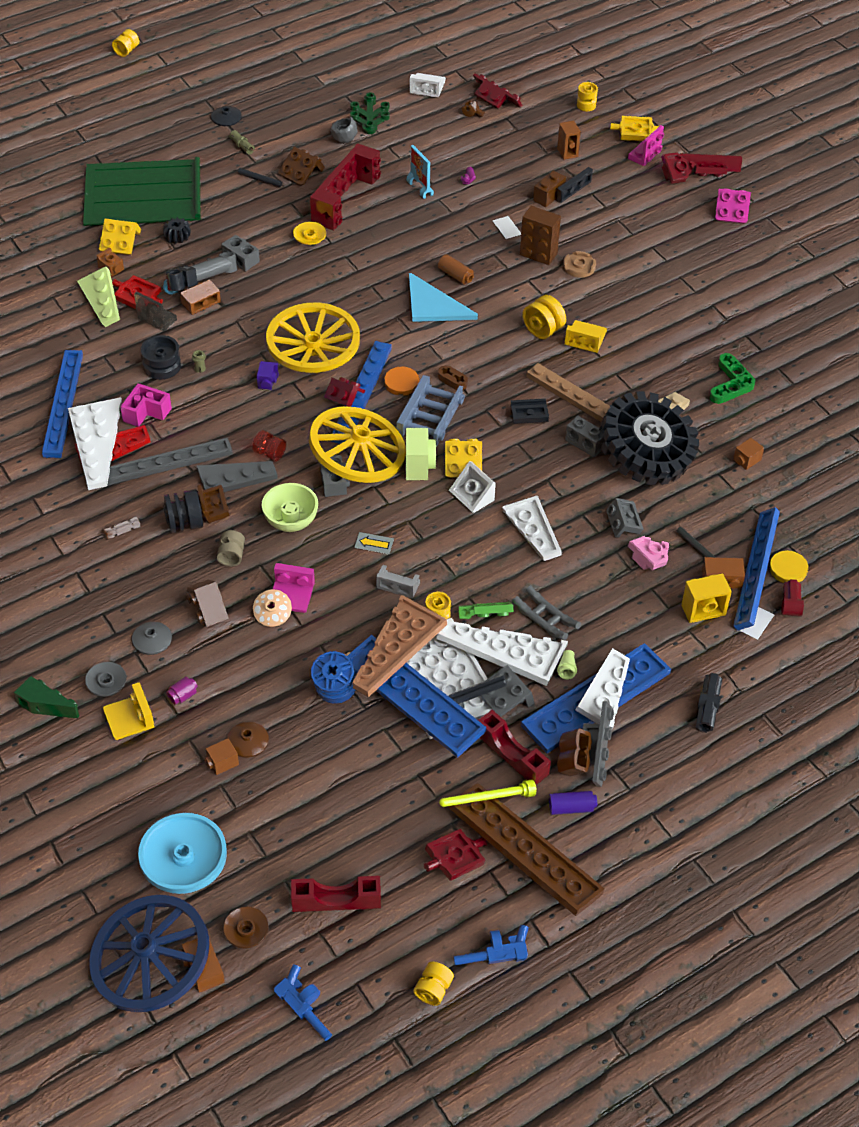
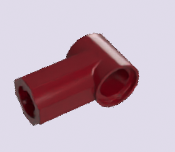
[781,579,804,617]

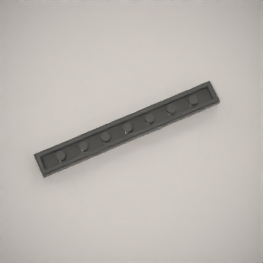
[107,437,233,486]

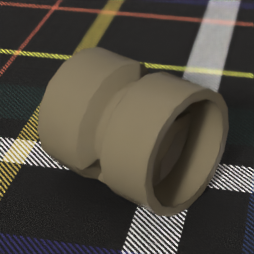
[217,530,245,567]

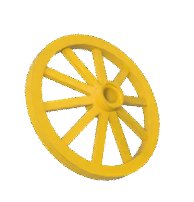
[266,303,360,373]
[309,407,406,483]

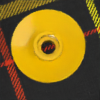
[293,222,326,245]

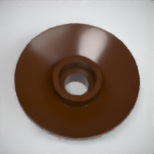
[227,722,269,758]
[223,907,269,948]

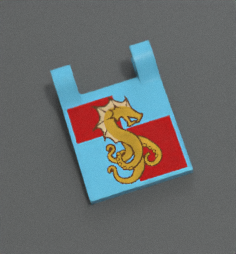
[406,145,434,199]

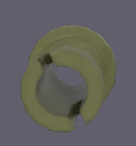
[192,350,206,373]

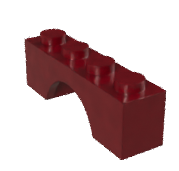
[478,710,551,785]
[291,876,381,912]

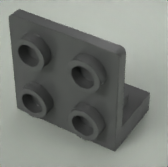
[481,665,535,717]

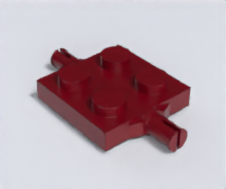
[424,829,487,881]

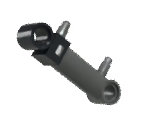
[166,252,237,291]

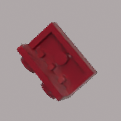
[324,377,365,407]

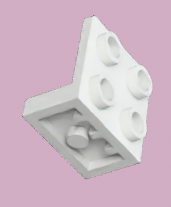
[410,73,445,97]

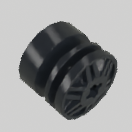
[163,489,203,533]

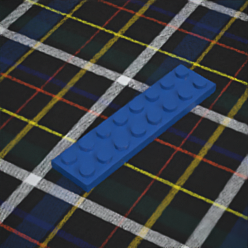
[347,635,486,758]
[521,643,671,754]

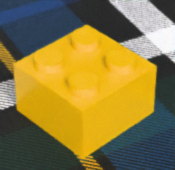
[681,574,732,623]

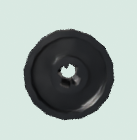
[141,335,181,380]

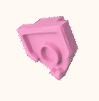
[628,536,669,570]

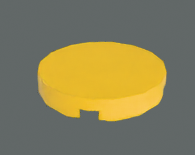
[770,550,808,583]

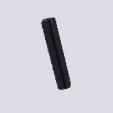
[448,675,507,704]

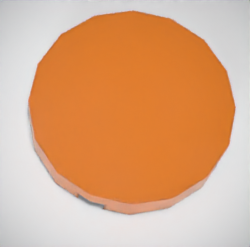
[384,367,419,395]

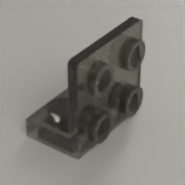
[134,292,177,332]

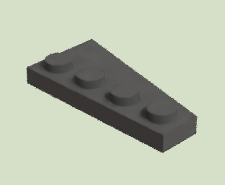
[197,461,278,492]

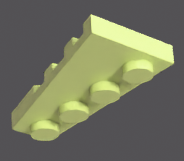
[77,267,120,327]

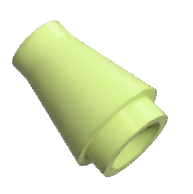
[557,650,577,679]

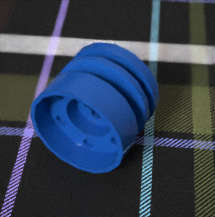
[311,651,356,704]

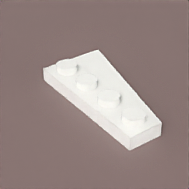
[502,496,562,561]
[576,648,630,731]

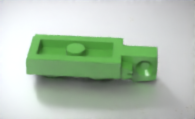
[458,602,514,619]

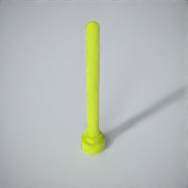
[439,780,536,807]

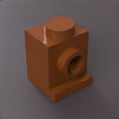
[96,248,124,277]

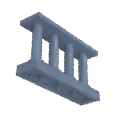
[397,375,465,447]

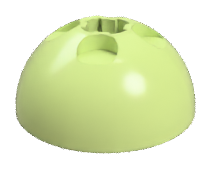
[262,483,318,532]

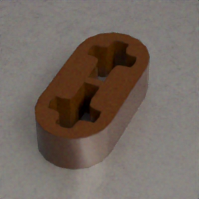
[438,365,468,390]

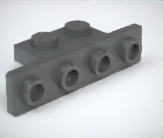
[583,701,614,787]

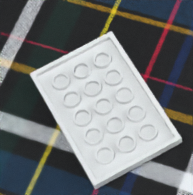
[406,618,492,739]

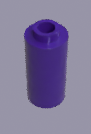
[549,791,598,815]

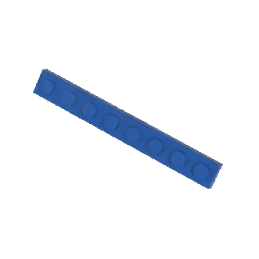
[331,341,392,444]
[42,350,83,458]
[734,507,780,630]

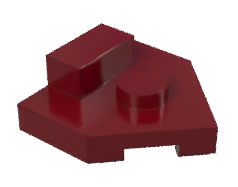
[661,152,696,184]

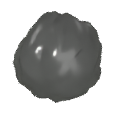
[330,117,358,143]

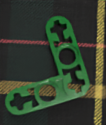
[710,353,755,404]

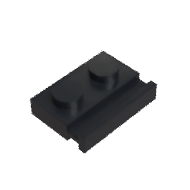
[510,398,549,424]

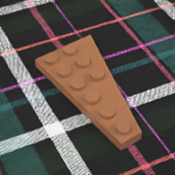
[352,595,447,697]

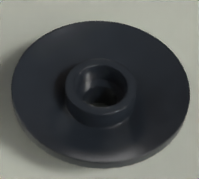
[211,106,242,126]

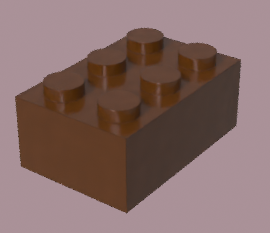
[520,205,561,265]

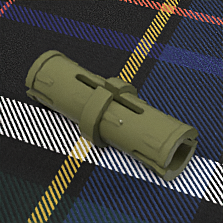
[229,130,255,155]

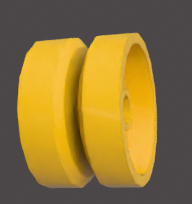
[522,294,566,339]

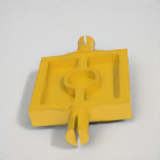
[610,116,659,141]

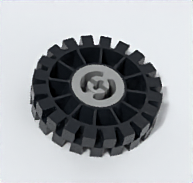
[598,391,699,485]

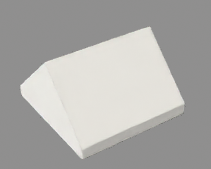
[449,461,495,513]

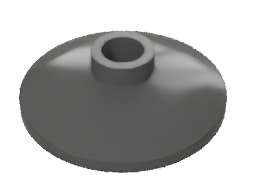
[132,622,172,655]
[85,662,126,696]

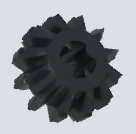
[163,217,191,244]

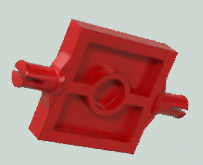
[112,275,163,311]

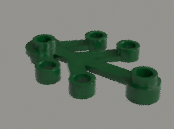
[350,92,390,134]

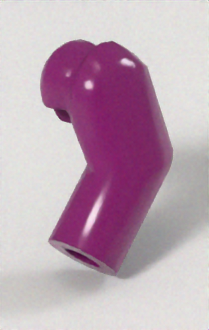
[461,167,476,185]

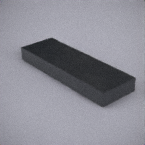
[556,167,593,203]

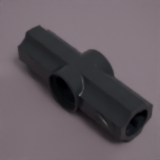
[696,673,723,733]

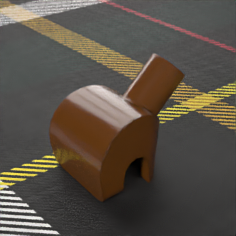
[461,99,485,117]

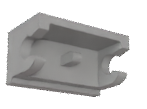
[377,565,420,598]

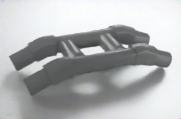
[512,585,581,640]

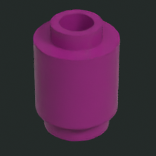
[166,676,198,705]

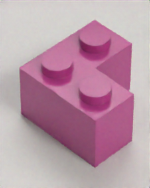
[120,383,172,427]

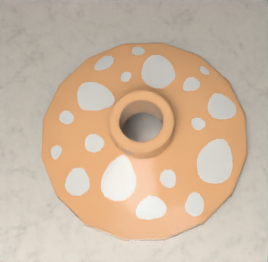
[253,589,292,627]

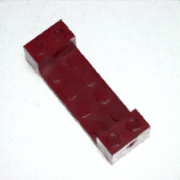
[310,143,381,231]

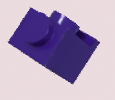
[257,361,279,390]

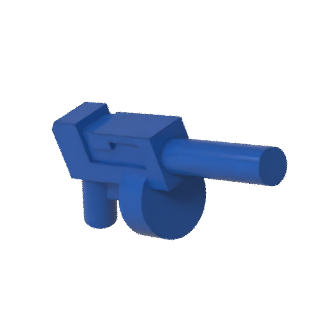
[453,925,529,965]
[274,964,332,1041]

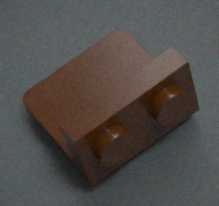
[279,147,325,186]

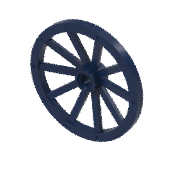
[90,895,209,1012]

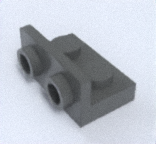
[606,498,644,538]

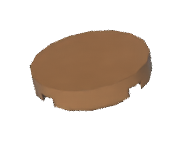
[563,251,596,278]

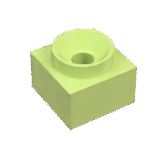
[406,428,436,480]

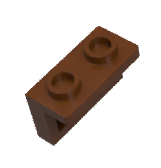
[197,484,230,523]

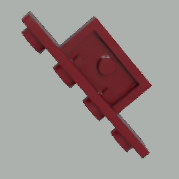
[473,73,523,109]
[680,153,742,177]

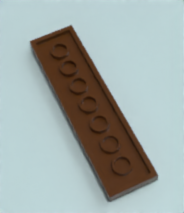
[448,783,605,916]

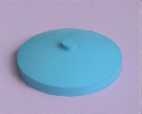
[138,813,227,894]

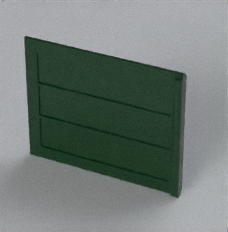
[83,157,201,226]

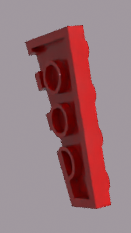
[75,425,151,471]

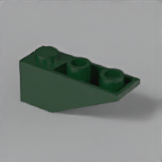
[14,676,80,719]

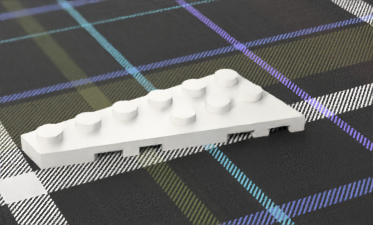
[68,397,122,490]
[437,621,568,686]

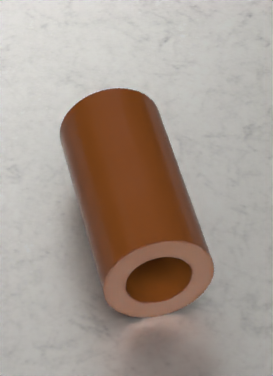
[438,254,474,285]

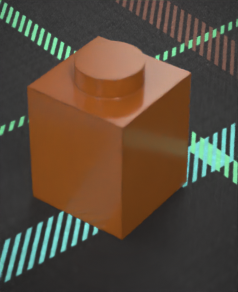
[733,438,764,470]
[205,738,239,775]

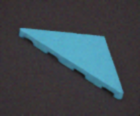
[409,273,478,322]

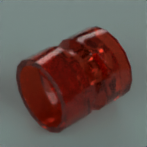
[252,430,287,462]

